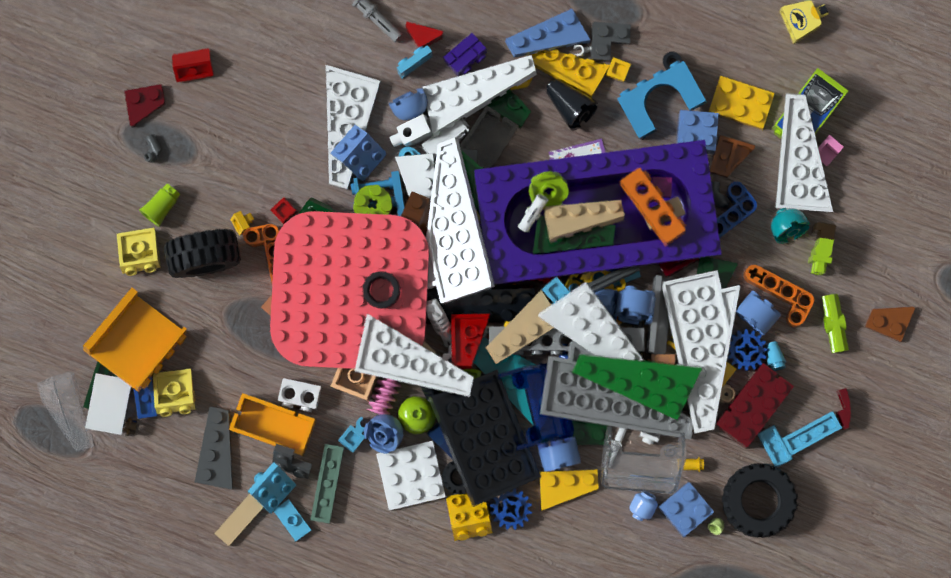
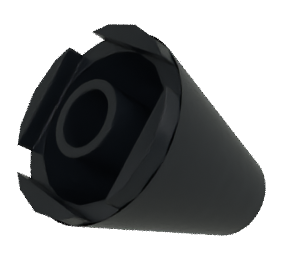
[546,79,598,131]

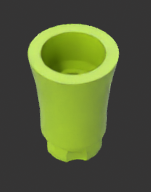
[139,184,180,227]

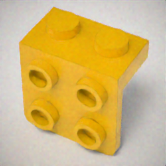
[446,493,492,541]

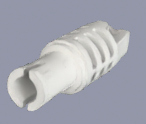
[426,299,452,347]

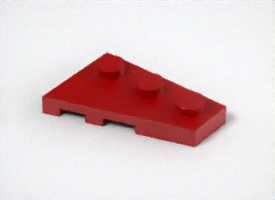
[451,314,490,369]

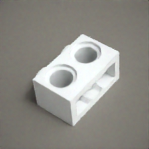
[278,378,322,412]

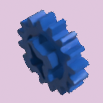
[727,329,768,371]
[490,488,532,530]

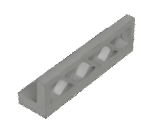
[646,275,673,354]

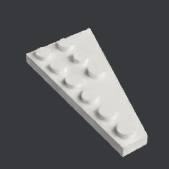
[326,65,381,190]
[775,93,833,212]

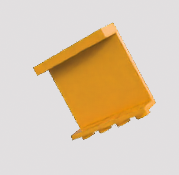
[83,288,187,392]

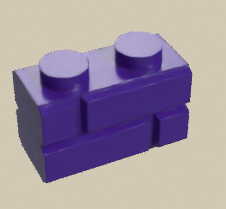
[443,33,487,76]

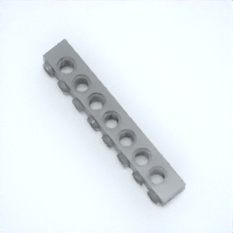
[489,326,644,355]

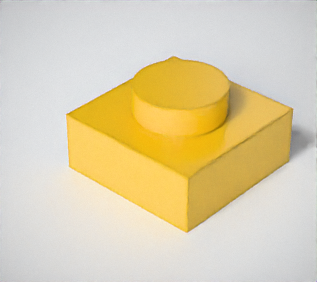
[606,57,631,83]

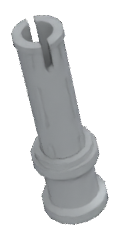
[352,0,403,43]

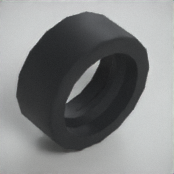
[363,271,401,309]

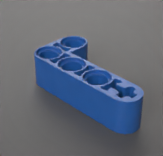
[716,181,757,239]

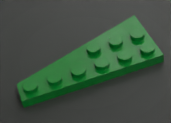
[572,354,702,420]

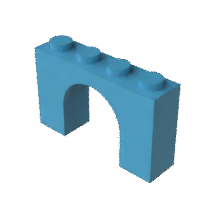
[617,60,707,140]

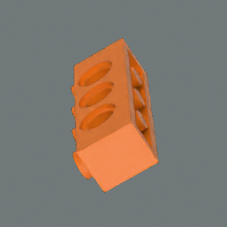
[620,167,686,247]

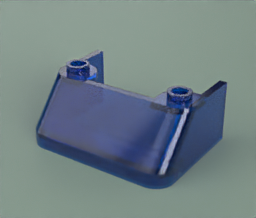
[499,363,574,450]

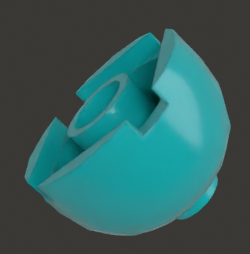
[771,208,810,244]

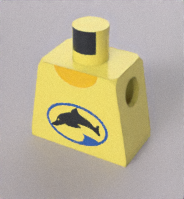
[780,0,828,43]

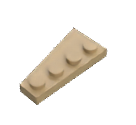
[544,200,624,243]
[486,290,554,364]

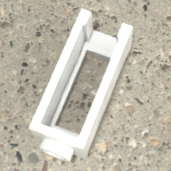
[422,118,470,161]

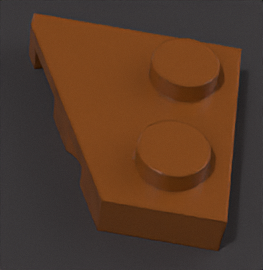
[710,135,755,178]
[865,307,915,342]

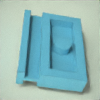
[397,45,433,79]

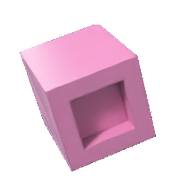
[818,135,844,166]

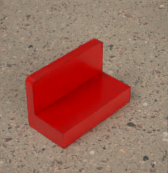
[172,48,214,83]

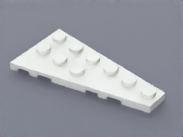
[422,55,537,137]
[538,282,645,361]
[355,313,474,396]

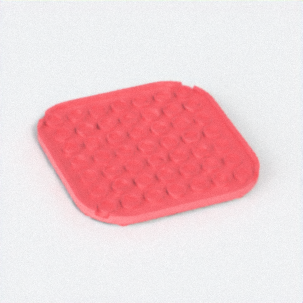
[270,211,429,369]

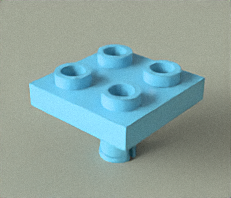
[248,462,296,514]

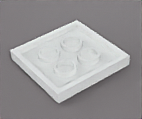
[376,441,446,510]

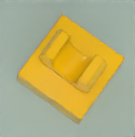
[230,211,254,236]

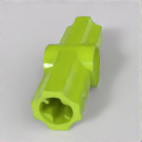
[821,294,849,353]

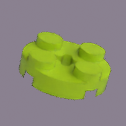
[529,171,568,210]
[353,185,392,215]

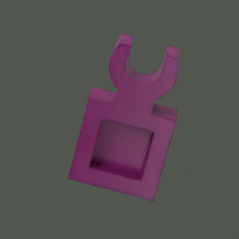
[638,177,672,198]

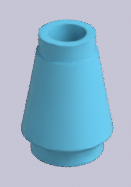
[766,341,786,371]

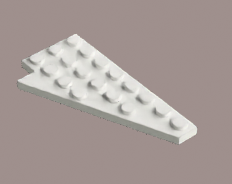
[426,138,495,304]
[661,270,740,434]

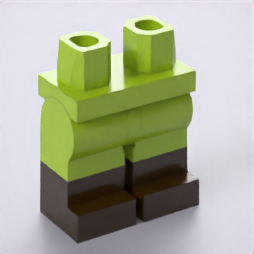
[808,222,836,276]

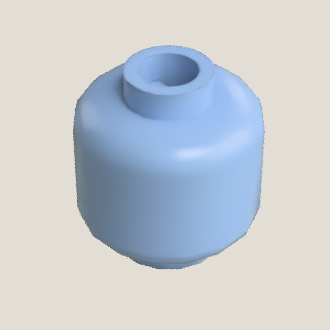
[629,491,658,521]

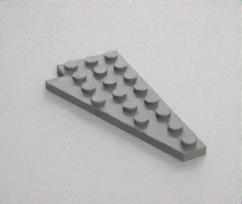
[540,342,693,440]

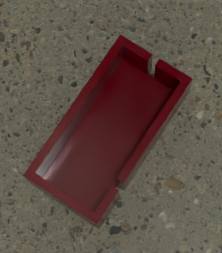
[715,363,794,449]

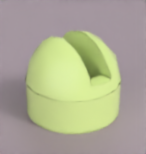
[708,518,725,535]

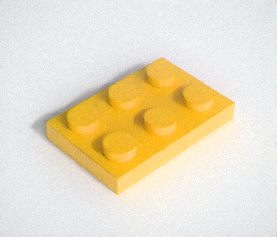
[708,76,775,130]

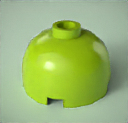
[398,396,436,434]

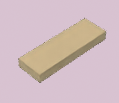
[214,494,264,546]

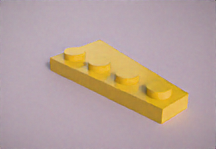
[528,49,610,97]

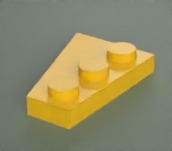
[539,469,598,511]

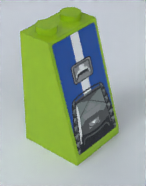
[772,68,848,139]

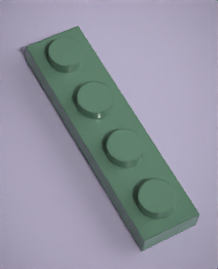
[311,444,344,524]

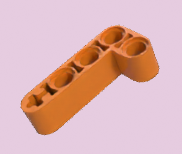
[243,224,279,282]
[743,265,814,327]

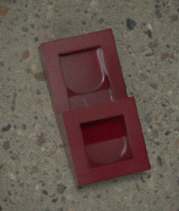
[836,388,851,430]

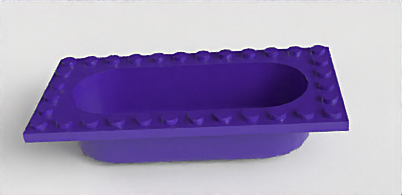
[474,140,721,285]

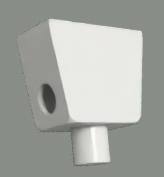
[390,114,433,147]

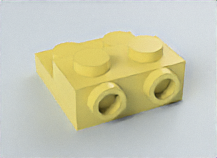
[117,228,161,276]
[153,369,196,417]

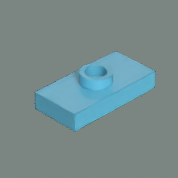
[757,425,793,467]
[274,499,311,542]

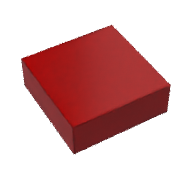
[270,197,297,224]

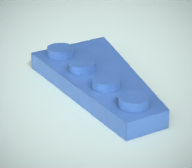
[505,9,590,58]

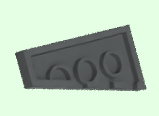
[195,407,233,490]

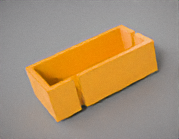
[229,393,317,456]

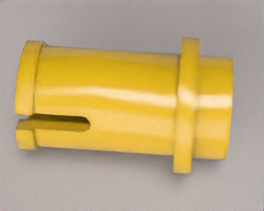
[681,457,704,472]

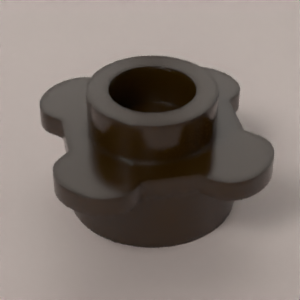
[123,417,137,436]

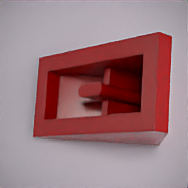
[406,21,444,48]

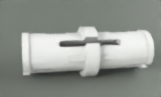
[518,194,548,232]

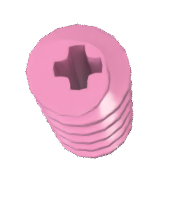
[366,377,401,415]

